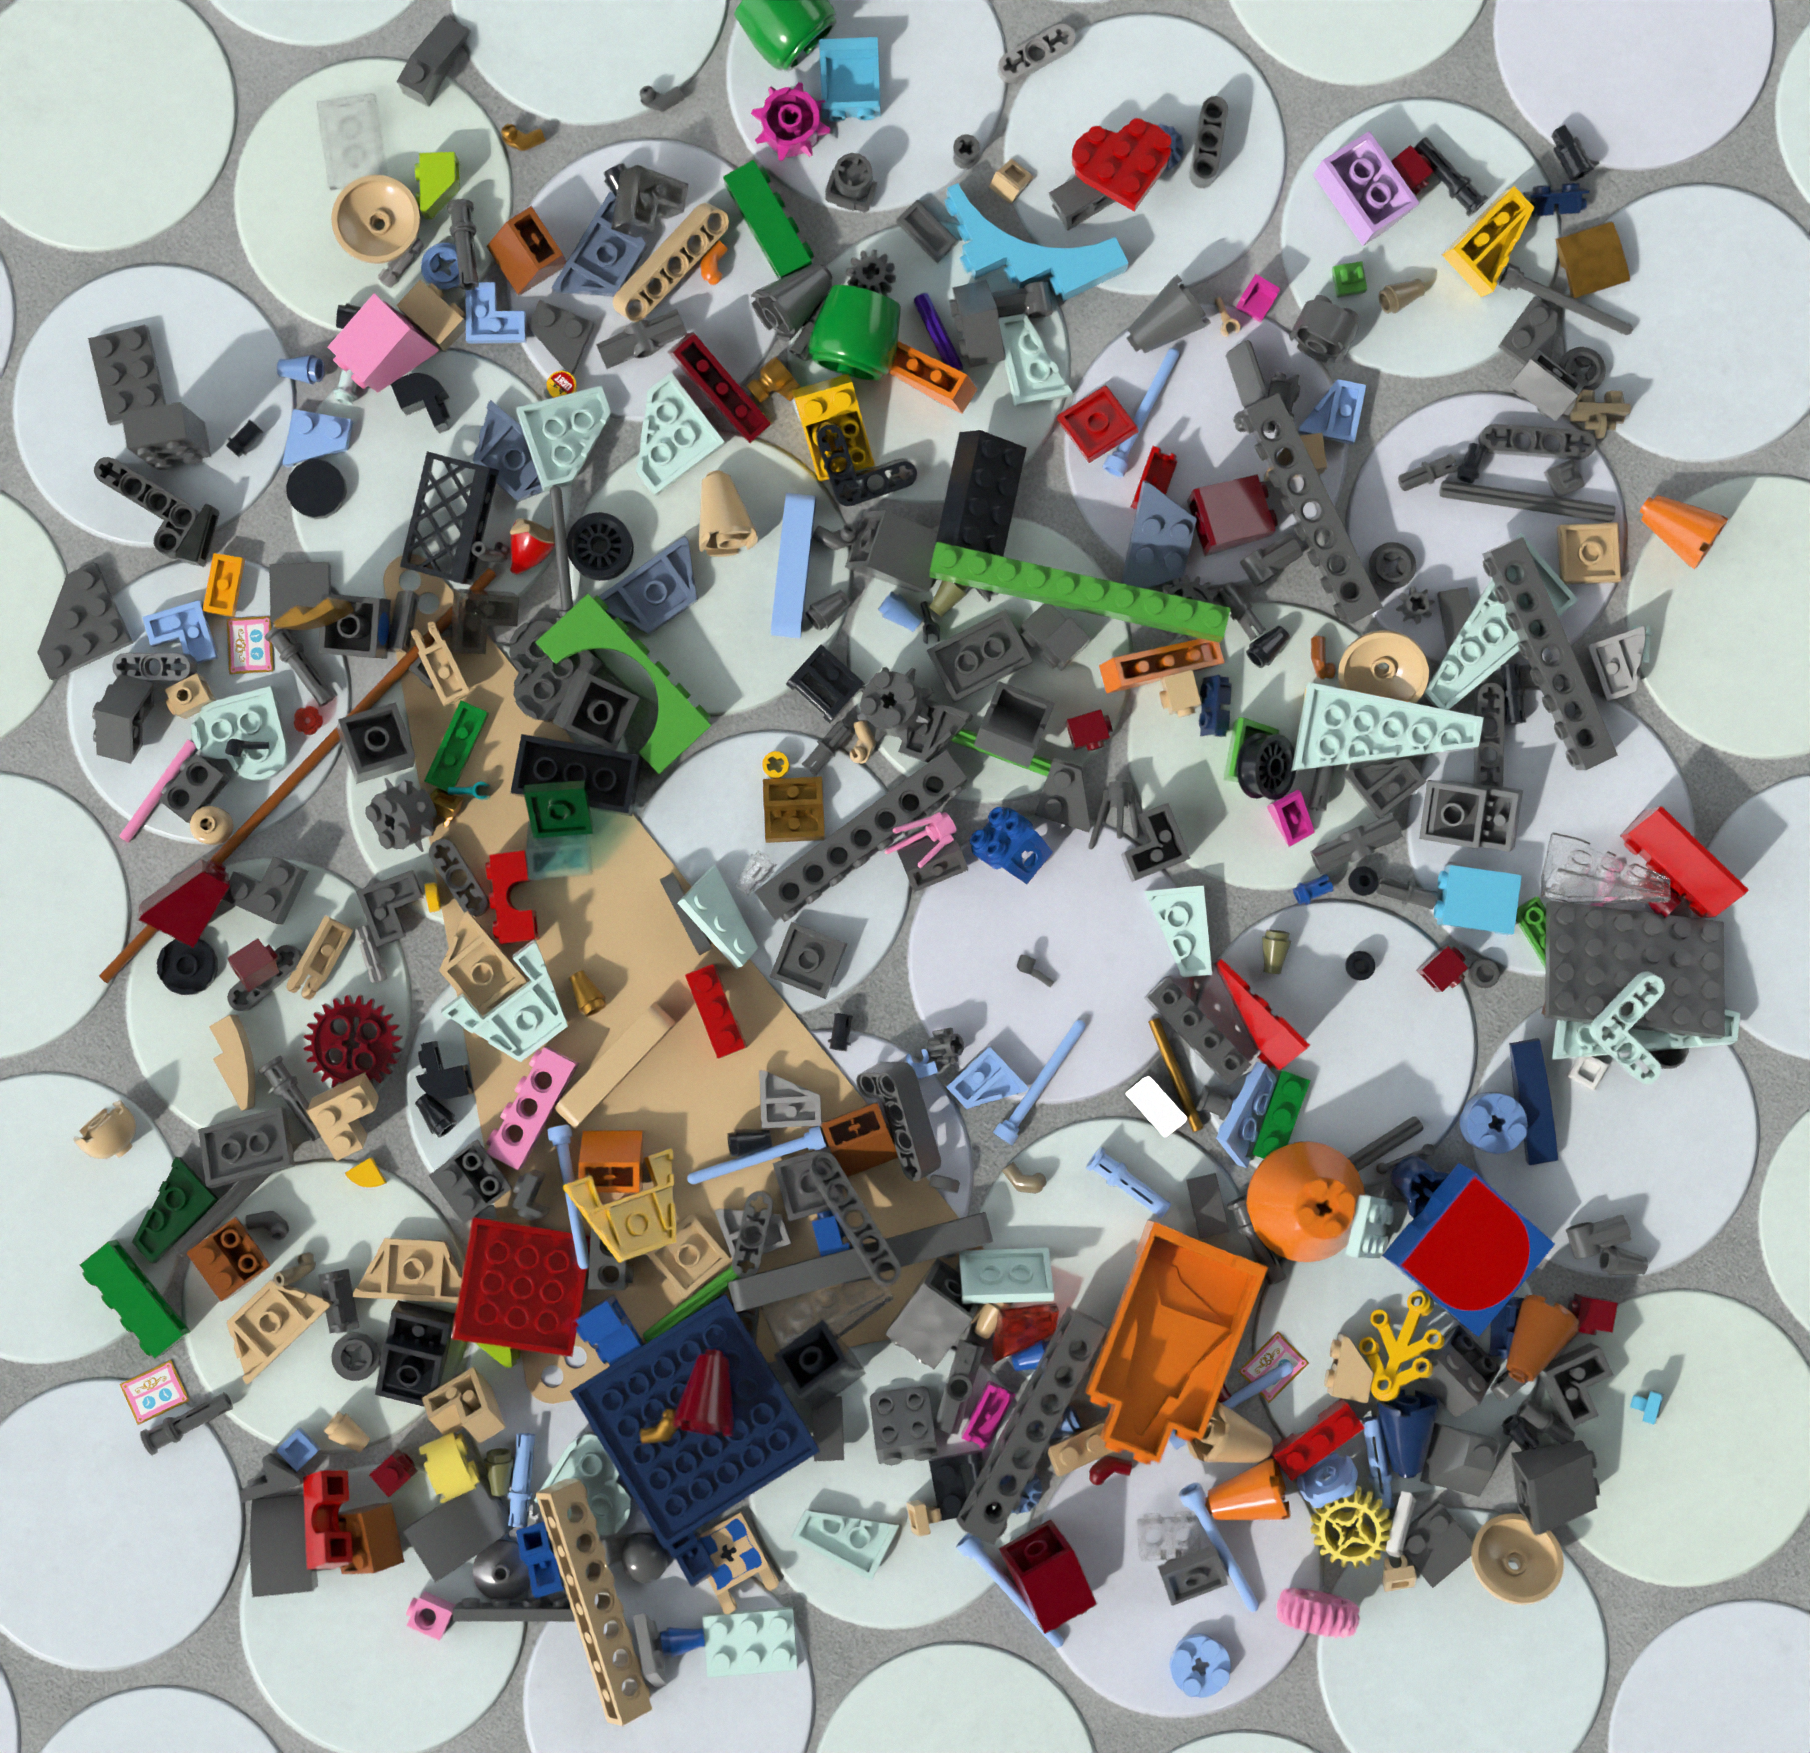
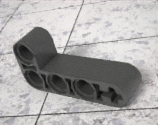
[94,457,200,559]
[856,1062,941,1182]

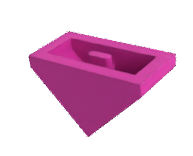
[1267,789,1315,847]

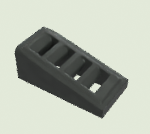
[175,504,220,567]

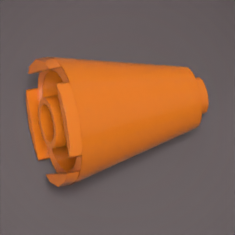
[1639,495,1728,569]
[1204,1458,1291,1520]

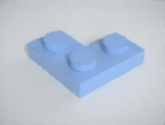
[466,282,526,344]
[142,600,218,664]

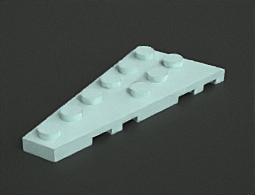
[1424,533,1578,710]
[1292,682,1484,771]
[1552,1009,1740,1060]

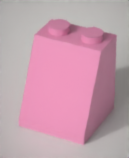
[328,294,439,392]

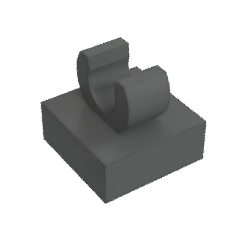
[1544,459,1585,497]

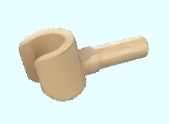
[1214,297,1240,337]

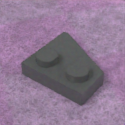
[528,300,595,376]

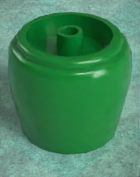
[734,0,837,72]
[808,285,901,381]

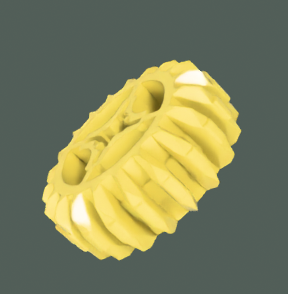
[1310,1486,1393,1569]

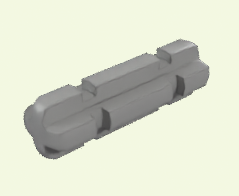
[378,238,424,288]
[355,925,387,983]

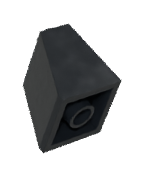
[774,1319,866,1409]

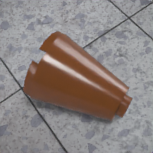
[1506,1295,1579,1383]

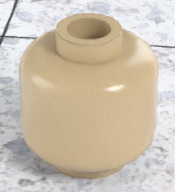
[190,806,234,845]

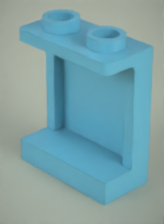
[819,37,881,122]
[1433,865,1522,935]

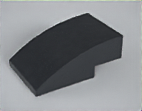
[375,1300,455,1407]

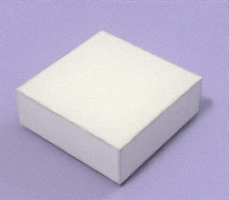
[1566,1056,1609,1091]

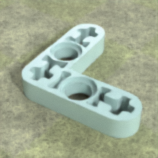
[1590,971,1665,1084]

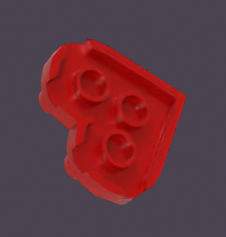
[1071,118,1172,212]

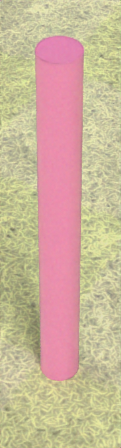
[119,739,196,843]

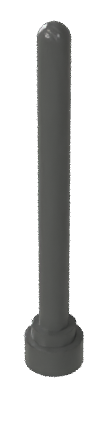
[1499,263,1633,335]
[550,485,573,622]

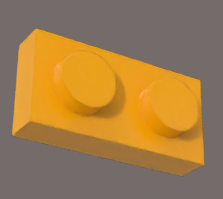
[202,553,245,618]

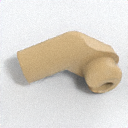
[850,721,876,764]

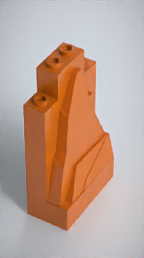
[1085,1220,1267,1466]

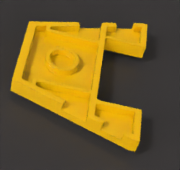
[563,1148,677,1263]

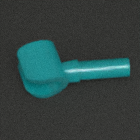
[448,781,490,801]

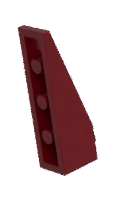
[667,332,771,443]

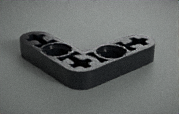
[815,422,917,506]

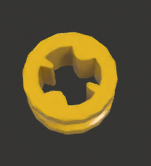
[762,751,789,779]

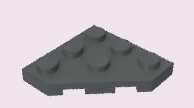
[37,562,133,680]

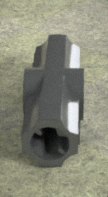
[596,309,687,369]
[1310,814,1403,874]
[934,1339,985,1435]

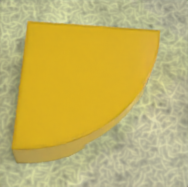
[345,1157,387,1188]

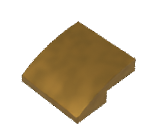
[1555,221,1631,298]
[273,598,355,630]
[763,776,825,843]

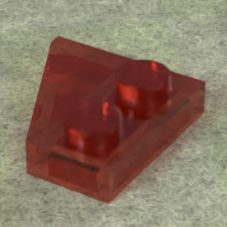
[992,1303,1059,1361]

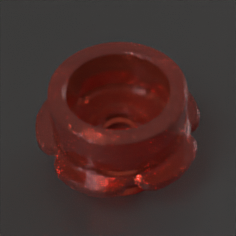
[294,706,323,735]

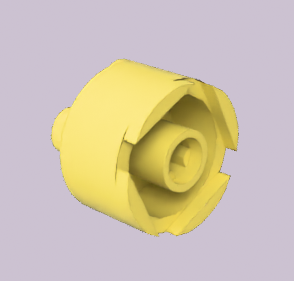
[419,1432,480,1503]

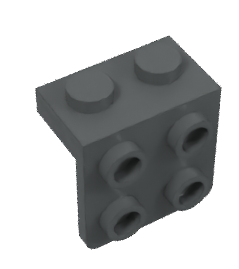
[869,1386,938,1465]

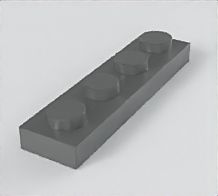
[453,1598,575,1622]

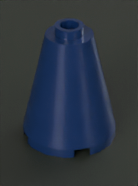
[1377,1389,1439,1478]

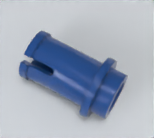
[1293,874,1334,905]

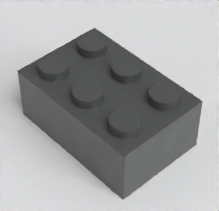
[121,402,211,470]

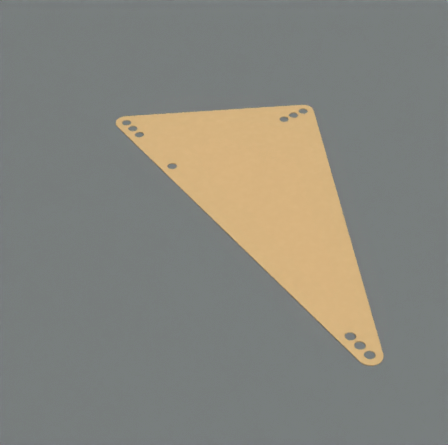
[383,554,985,1404]

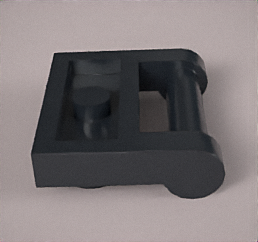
[786,644,865,724]
[929,1450,993,1521]

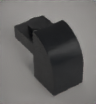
[391,373,451,433]
[416,1041,474,1099]

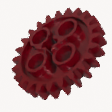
[303,995,403,1088]

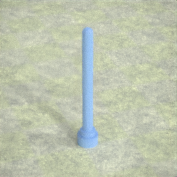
[1102,348,1179,477]
[993,1020,1085,1146]
[547,1124,590,1269]
[687,1126,827,1184]
[1169,1362,1293,1450]
[1179,1483,1259,1612]
[956,1533,1064,1648]

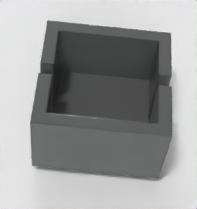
[974,681,1055,768]

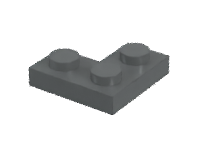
[356,870,424,947]

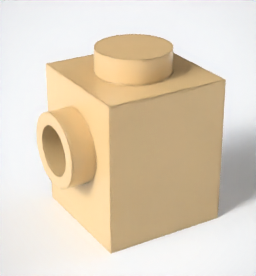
[1159,670,1201,718]
[164,673,216,719]

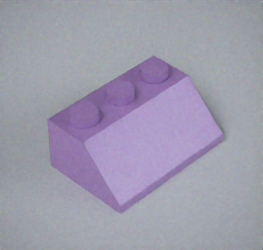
[1313,131,1420,246]

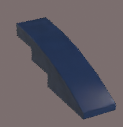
[1509,1038,1558,1166]
[667,1530,719,1587]

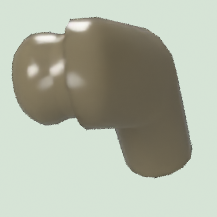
[1002,1162,1047,1194]
[274,1252,316,1287]

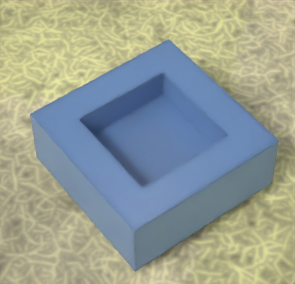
[276,1427,321,1472]

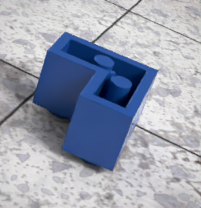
[576,1294,645,1366]

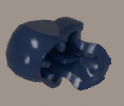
[1390,1155,1449,1219]

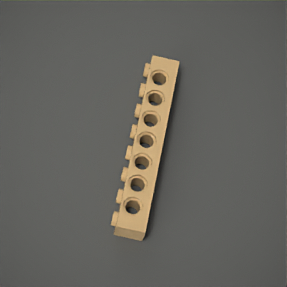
[536,1479,652,1726]

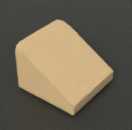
[989,159,1034,204]

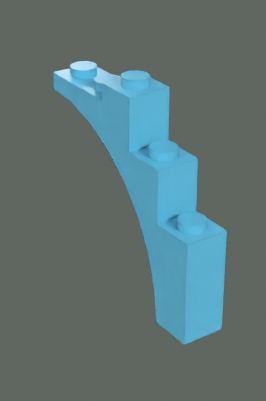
[944,183,1129,302]

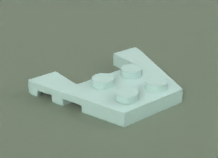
[441,939,568,1062]

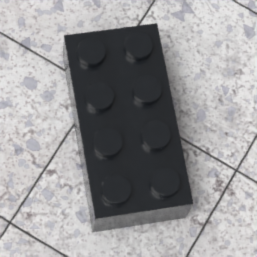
[935,430,1027,557]
[510,734,643,817]

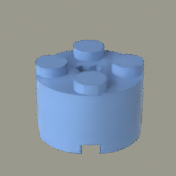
[1459,1092,1527,1154]

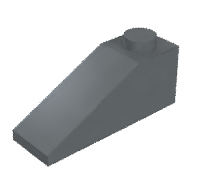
[397,16,471,107]

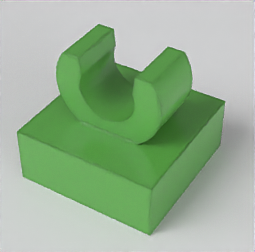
[1332,261,1368,298]

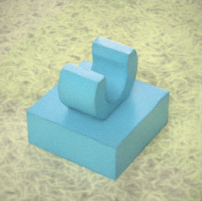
[1630,1391,1664,1425]

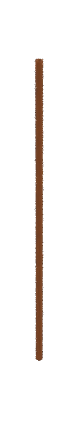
[99,568,497,983]

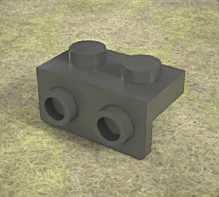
[512,1169,550,1221]

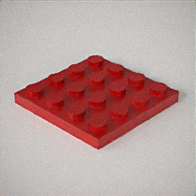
[451,1217,591,1357]

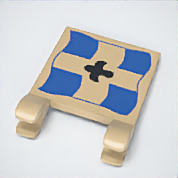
[699,1512,779,1614]

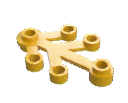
[1359,1290,1445,1402]

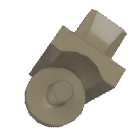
[1570,390,1631,439]

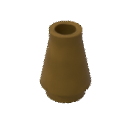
[568,970,606,1017]

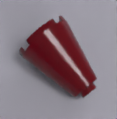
[672,1349,734,1436]

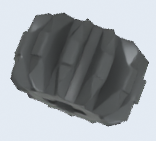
[846,249,896,294]

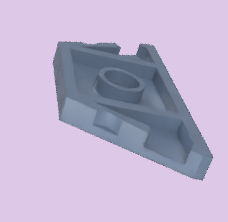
[552,192,647,297]
[472,400,543,502]
[1121,480,1196,589]
[599,536,698,635]

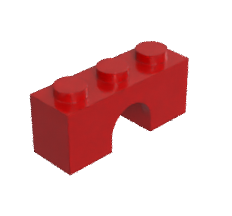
[485,850,539,944]
[685,964,748,1059]
[1271,1398,1365,1481]
[303,1470,353,1570]

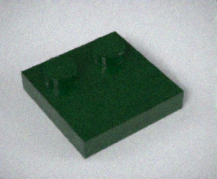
[524,780,594,839]

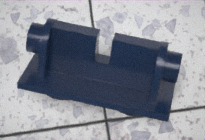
[1523,183,1589,217]
[1199,675,1232,737]
[1489,1297,1524,1359]

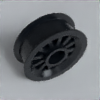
[567,512,634,581]
[1236,733,1297,800]

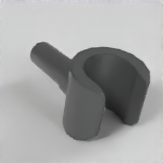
[1017,955,1054,987]

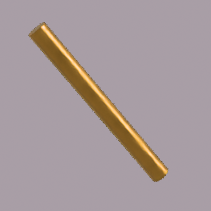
[1148,1017,1204,1132]

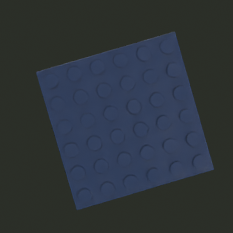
[570,1294,820,1549]

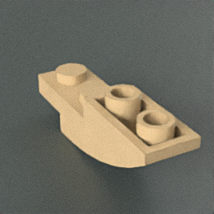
[1047,1418,1114,1476]

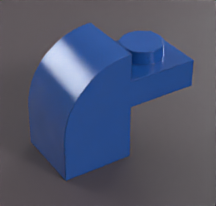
[516,1522,565,1598]

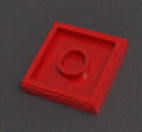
[1057,385,1139,463]

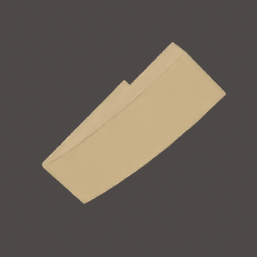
[209,1015,256,1111]

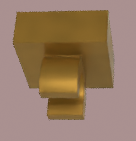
[430,788,464,827]

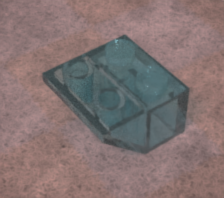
[526,821,593,881]

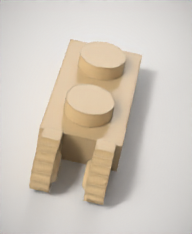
[410,620,472,707]
[286,915,353,1000]

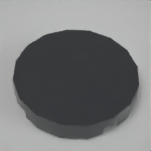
[286,459,347,519]
[157,939,218,995]

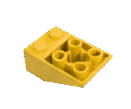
[792,374,875,482]

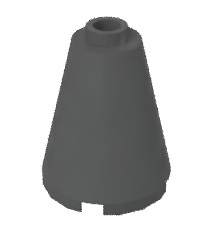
[751,263,832,342]
[1126,275,1211,354]

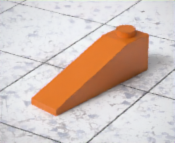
[889,341,977,414]
[1099,638,1224,694]

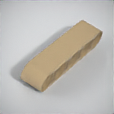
[613,203,729,322]
[553,1003,676,1129]

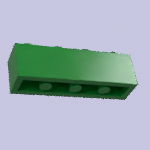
[723,159,814,280]
[80,1239,191,1359]

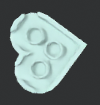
[191,686,289,781]
[534,1432,632,1537]

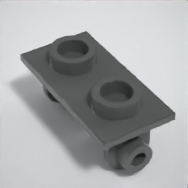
[1263,372,1300,437]
[319,1269,360,1334]

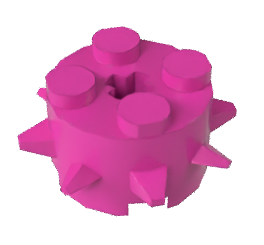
[751,82,830,161]

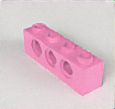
[486,1047,579,1170]

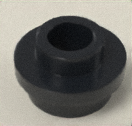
[1348,866,1378,896]
[1345,951,1375,981]

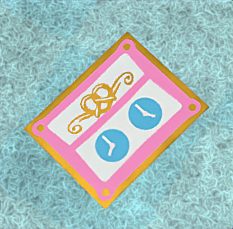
[227,616,274,674]
[1238,1331,1309,1403]
[119,1360,190,1425]

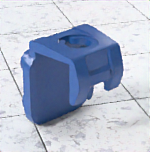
[970,807,1053,884]

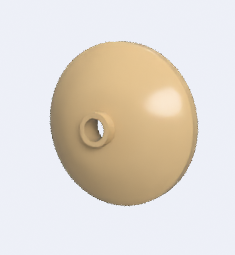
[331,175,421,264]
[1338,630,1429,703]
[1471,1513,1564,1605]

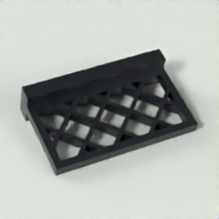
[400,451,499,585]

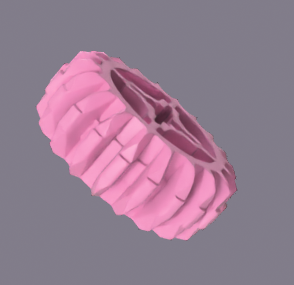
[1276,1588,1360,1638]

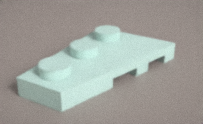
[999,313,1073,407]
[678,865,758,969]
[1144,885,1213,977]
[791,1510,899,1581]

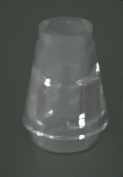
[735,850,777,896]

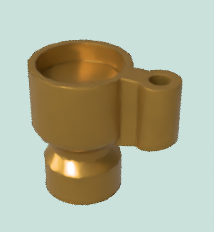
[746,356,801,404]

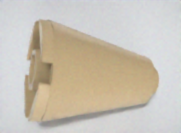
[699,470,758,557]
[1187,1402,1273,1463]

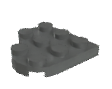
[509,620,604,722]

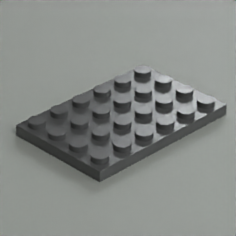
[1545,900,1725,1039]

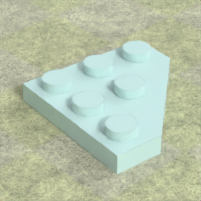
[636,373,725,497]
[516,386,611,492]

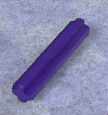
[914,293,963,371]

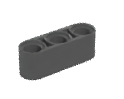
[1189,96,1228,188]

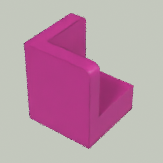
[1236,274,1281,323]

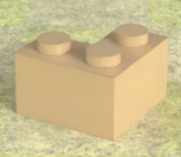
[306,1072,379,1161]
[422,1366,506,1443]

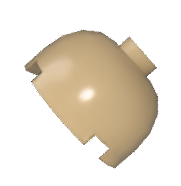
[73,1100,136,1159]

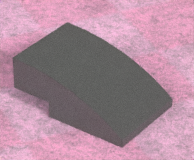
[1419,780,1523,852]
[403,1475,515,1583]
[250,1494,318,1597]

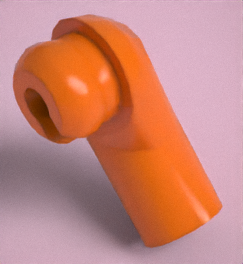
[701,240,728,285]

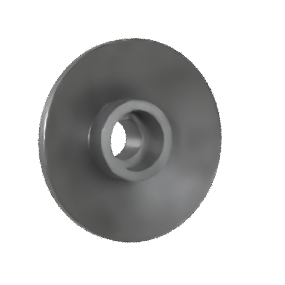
[473,1540,530,1600]

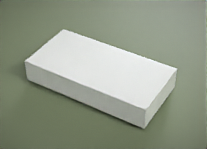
[1386,1491,1416,1558]

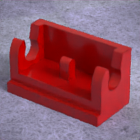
[1131,446,1178,509]

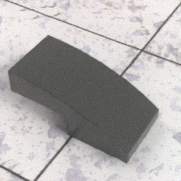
[812,1396,844,1462]

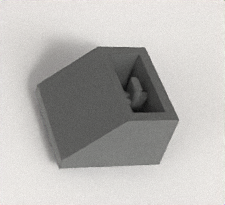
[428,1139,513,1224]
[1418,1324,1500,1417]

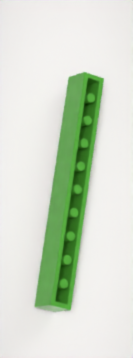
[929,542,1231,643]

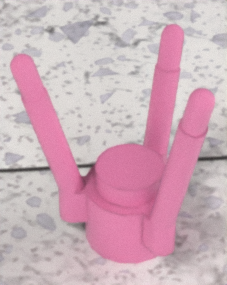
[885,812,956,868]

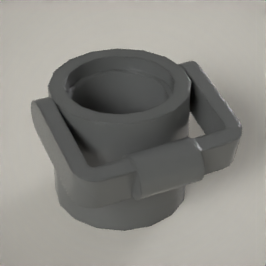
[825,153,878,212]

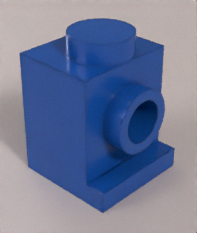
[812,1210,851,1257]

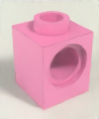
[406,1591,456,1641]

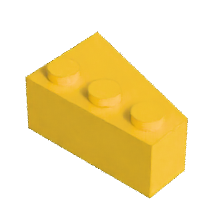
[1442,186,1534,297]

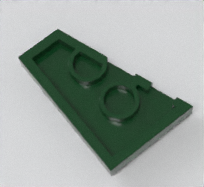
[132,1157,219,1264]

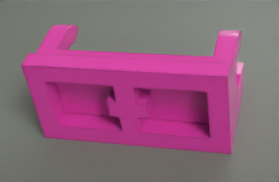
[961,1380,1015,1449]

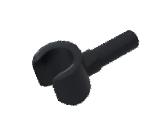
[920,601,940,644]
[225,739,269,757]

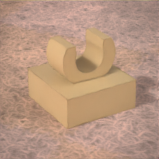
[906,1500,942,1537]
[1382,1555,1417,1592]

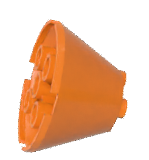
[1247,1141,1365,1262]

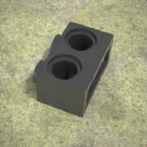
[159,754,231,823]
[588,1228,634,1291]

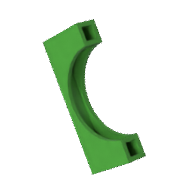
[535,594,711,774]

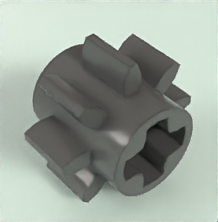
[1396,586,1435,625]
[927,1028,964,1065]

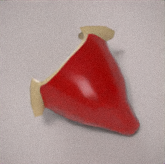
[510,518,555,575]

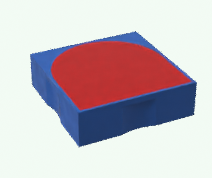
[1382,1163,1555,1337]

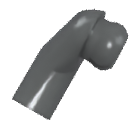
[812,524,857,550]

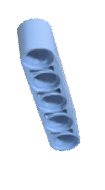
[771,493,816,639]

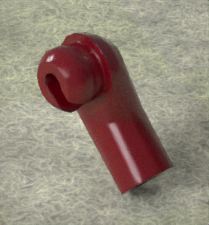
[1089,1456,1132,1486]

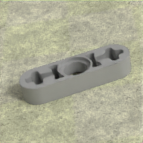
[998,24,1075,83]

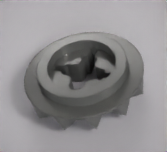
[1559,347,1606,391]
[1369,542,1416,589]
[331,1332,380,1381]

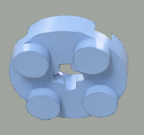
[1297,1453,1358,1508]
[1169,1634,1231,1698]

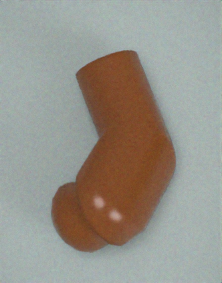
[1311,636,1336,680]

